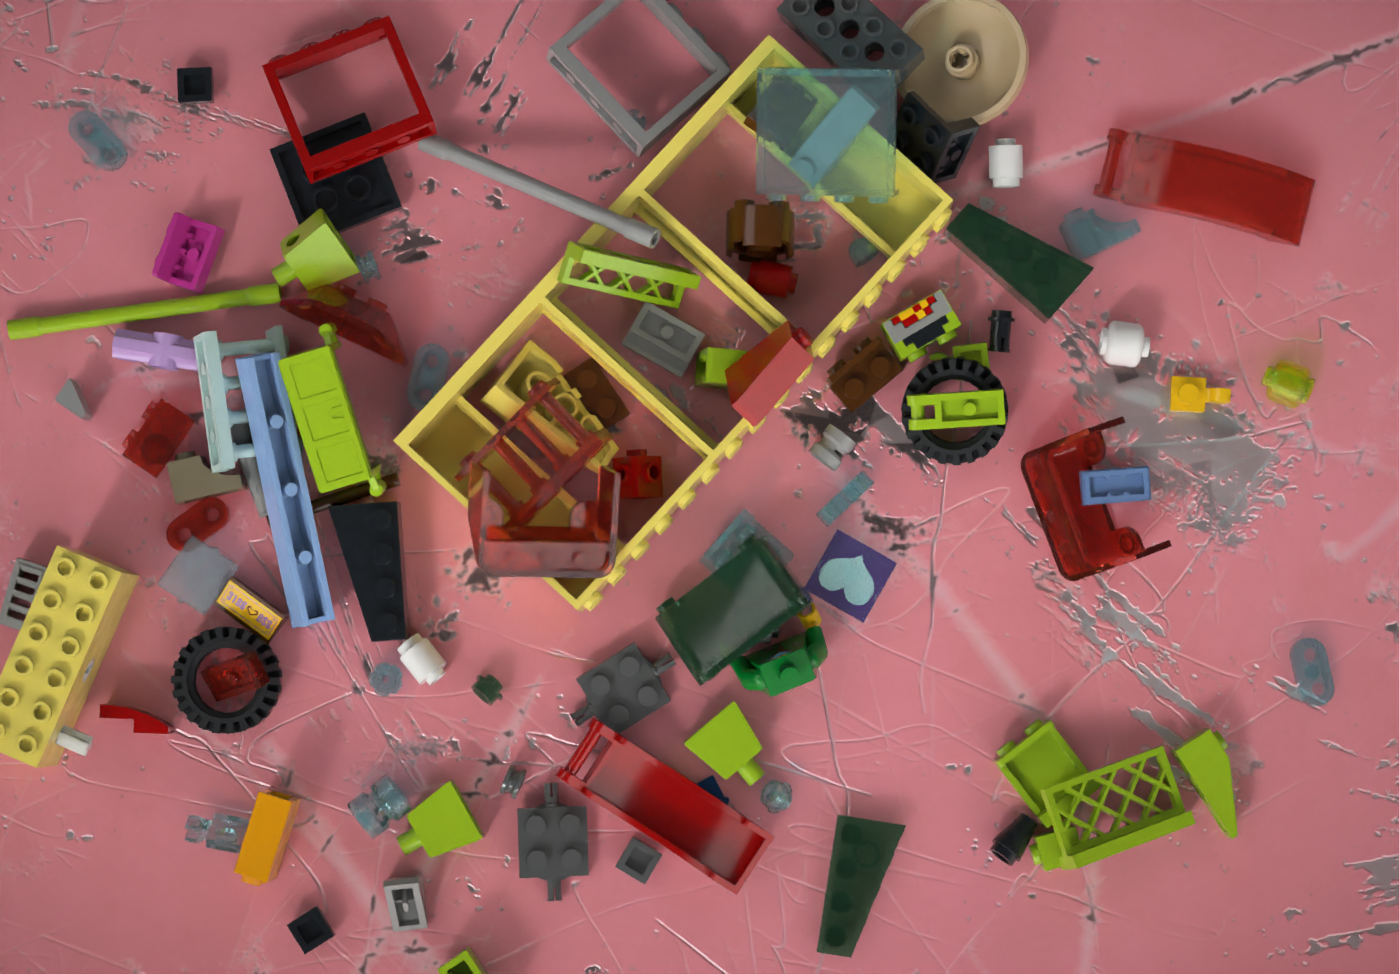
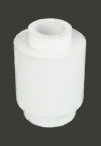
[988,138,1023,188]
[397,633,447,686]

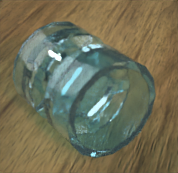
[347,774,413,839]

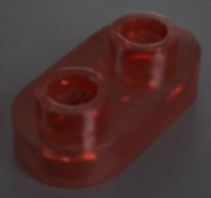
[166,497,230,552]

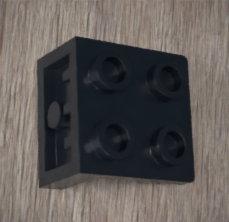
[886,91,980,184]

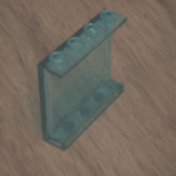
[756,67,901,203]

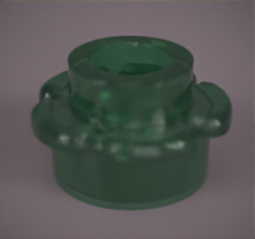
[471,674,503,706]

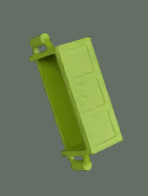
[278,322,387,497]

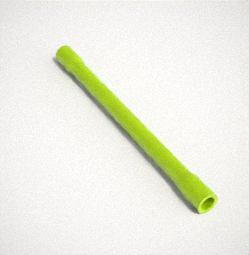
[7,282,282,340]

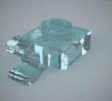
[185,813,249,853]

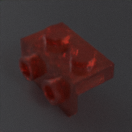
[121,398,196,478]

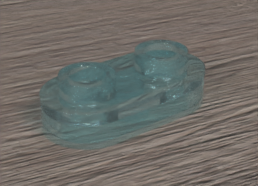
[68,110,128,171]
[407,343,450,411]
[1290,638,1335,706]

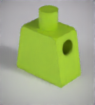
[271,208,360,292]
[695,347,748,389]
[684,700,765,786]
[396,780,485,858]

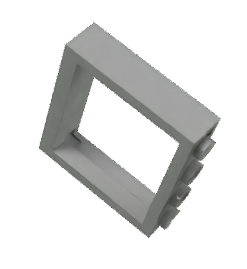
[546,0,731,158]

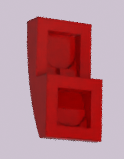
[99,704,174,734]

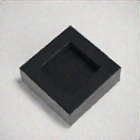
[177,67,214,105]
[287,905,336,954]

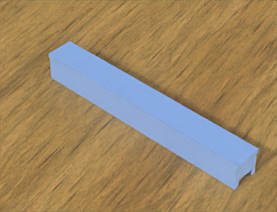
[235,352,335,628]

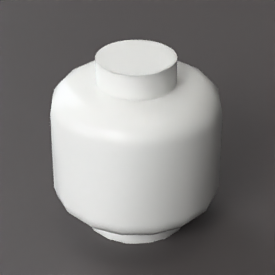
[1098,320,1150,367]

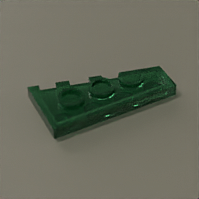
[816,814,906,958]

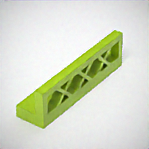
[557,240,701,309]

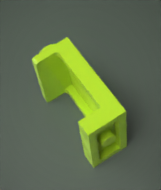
[993,718,1102,828]

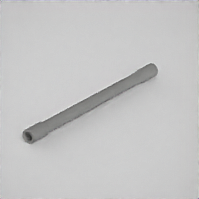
[418,135,661,249]

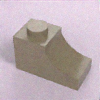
[167,451,248,505]

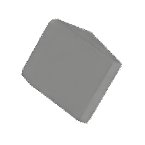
[55,378,93,421]

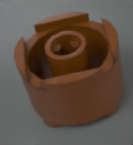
[726,199,795,262]

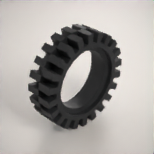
[901,356,1009,465]
[171,627,282,734]

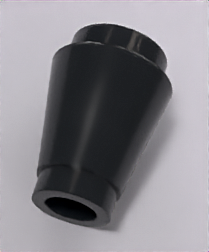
[990,813,1038,866]

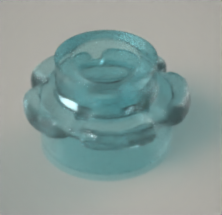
[369,662,402,697]
[760,780,792,814]

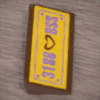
[213,576,289,644]

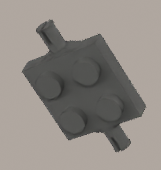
[570,642,677,733]
[517,783,589,901]

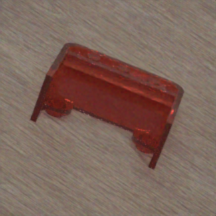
[1021,416,1172,581]
[468,462,621,578]

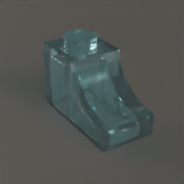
[1058,207,1141,264]

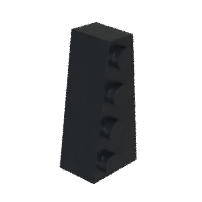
[328,501,410,642]

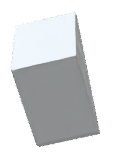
[383,874,428,932]

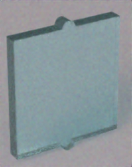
[157,535,239,615]

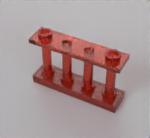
[454,378,613,537]

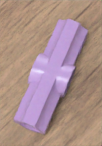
[112,328,198,371]

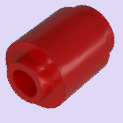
[747,259,799,299]

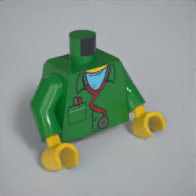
[719,603,828,697]

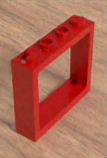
[262,15,438,184]

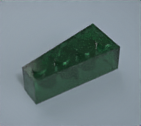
[943,203,1094,324]

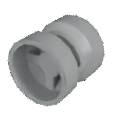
[809,424,856,471]

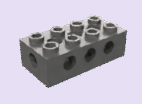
[776,0,925,106]

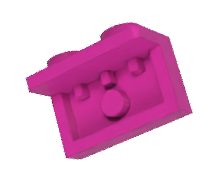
[152,212,225,294]

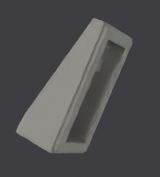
[0,557,47,630]

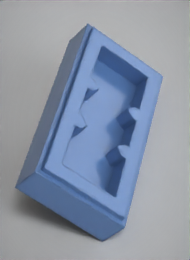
[1079,466,1151,505]

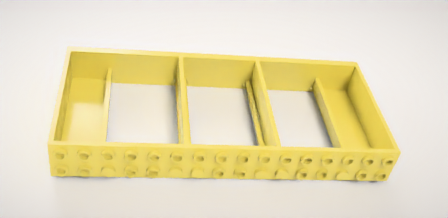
[393,35,953,613]

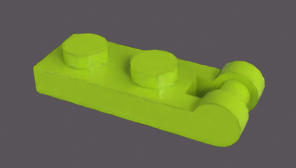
[906,389,1006,430]

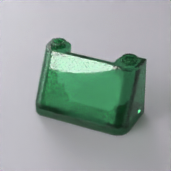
[655,535,815,686]

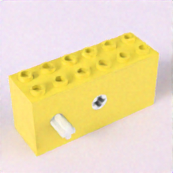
[0,545,139,768]

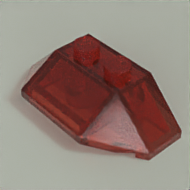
[279,283,408,368]

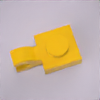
[1169,376,1231,413]

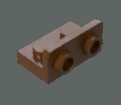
[825,336,904,414]

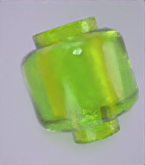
[1261,359,1316,409]

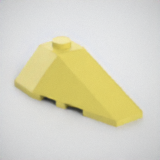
[480,340,619,475]

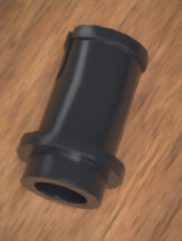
[988,310,1015,353]

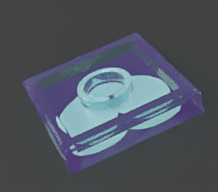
[804,529,897,623]

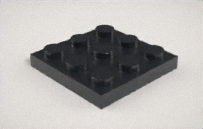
[269,112,403,233]

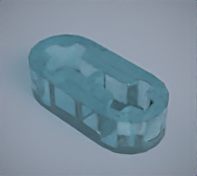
[816,471,875,527]

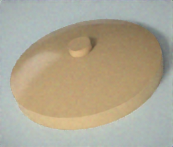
[898,0,1029,125]

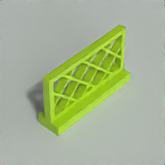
[1040,746,1196,870]

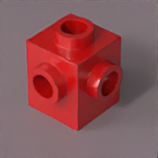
[613,449,663,499]

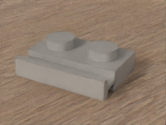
[622,302,705,378]

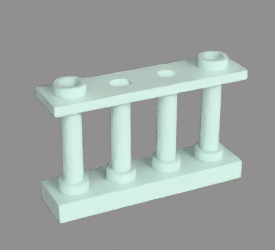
[193,325,304,473]

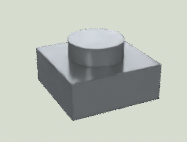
[615,836,663,884]

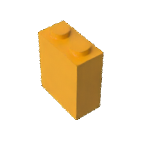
[234,789,301,886]

